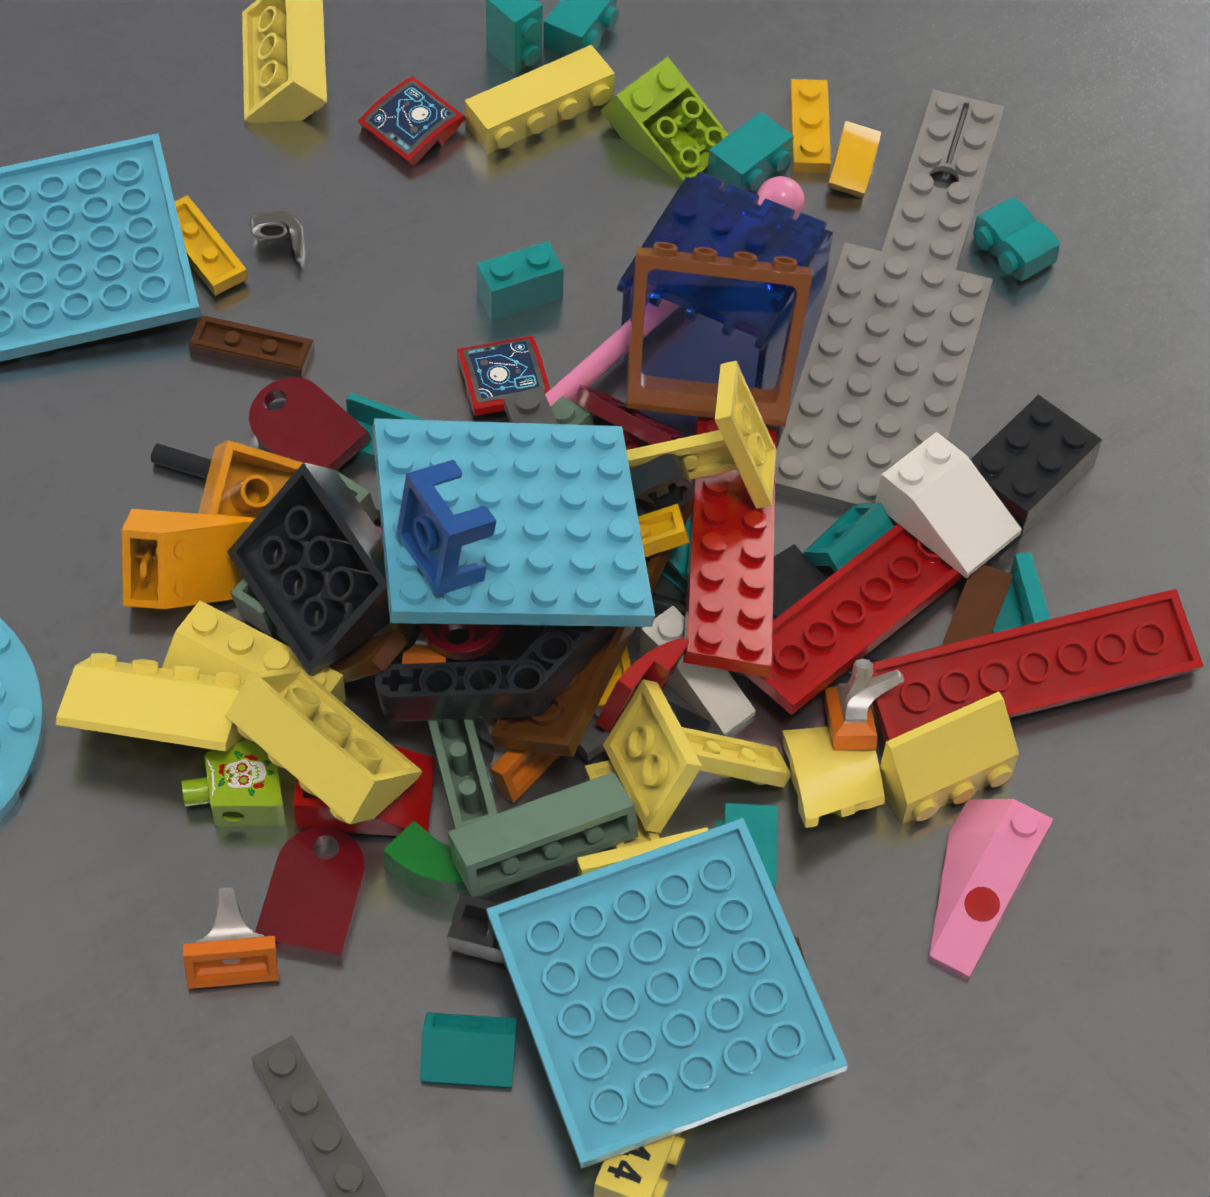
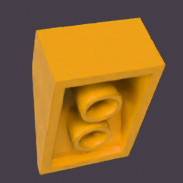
[198,440,302,518]

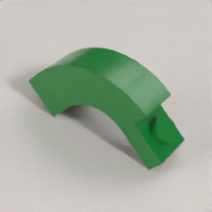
[383,821,515,902]

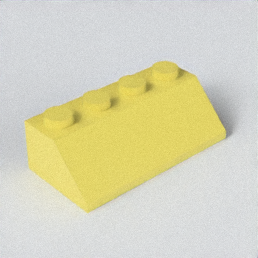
[242,0,327,123]
[162,600,346,704]
[56,653,244,751]
[225,666,423,824]

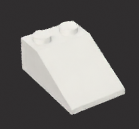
[875,432,1022,578]

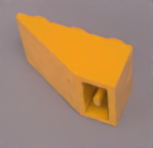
[121,509,255,609]

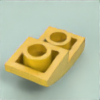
[827,121,881,198]

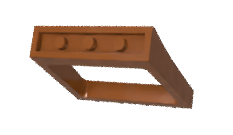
[626,242,813,427]

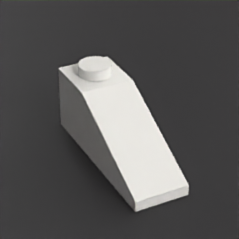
[639,606,756,736]

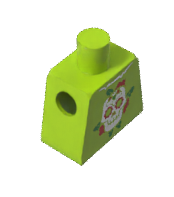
[181,739,286,827]

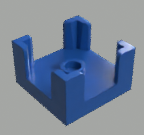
[396,459,497,596]

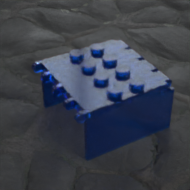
[617,172,833,389]

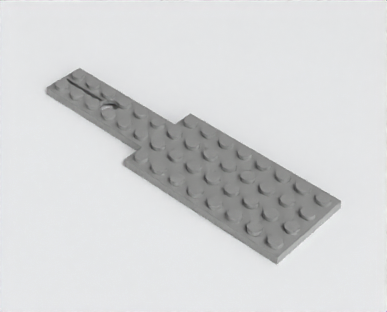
[775,89,1004,524]

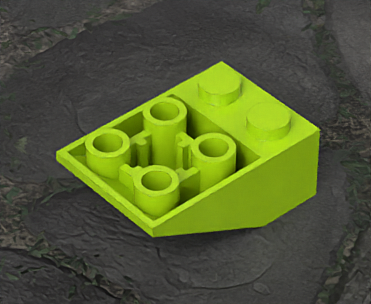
[601,56,729,186]

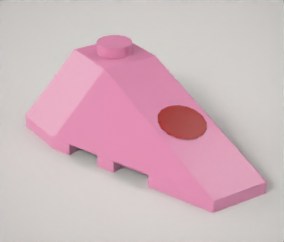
[928,799,1053,980]

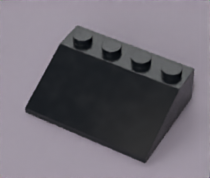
[227,462,390,676]

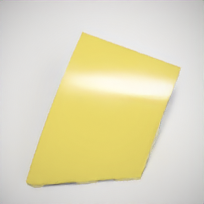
[782,726,885,828]

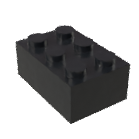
[970,394,1102,539]

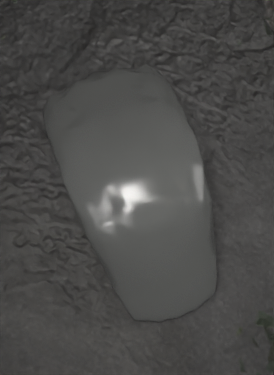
[249,211,304,263]

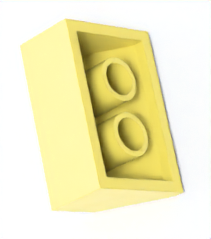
[880,692,1019,825]

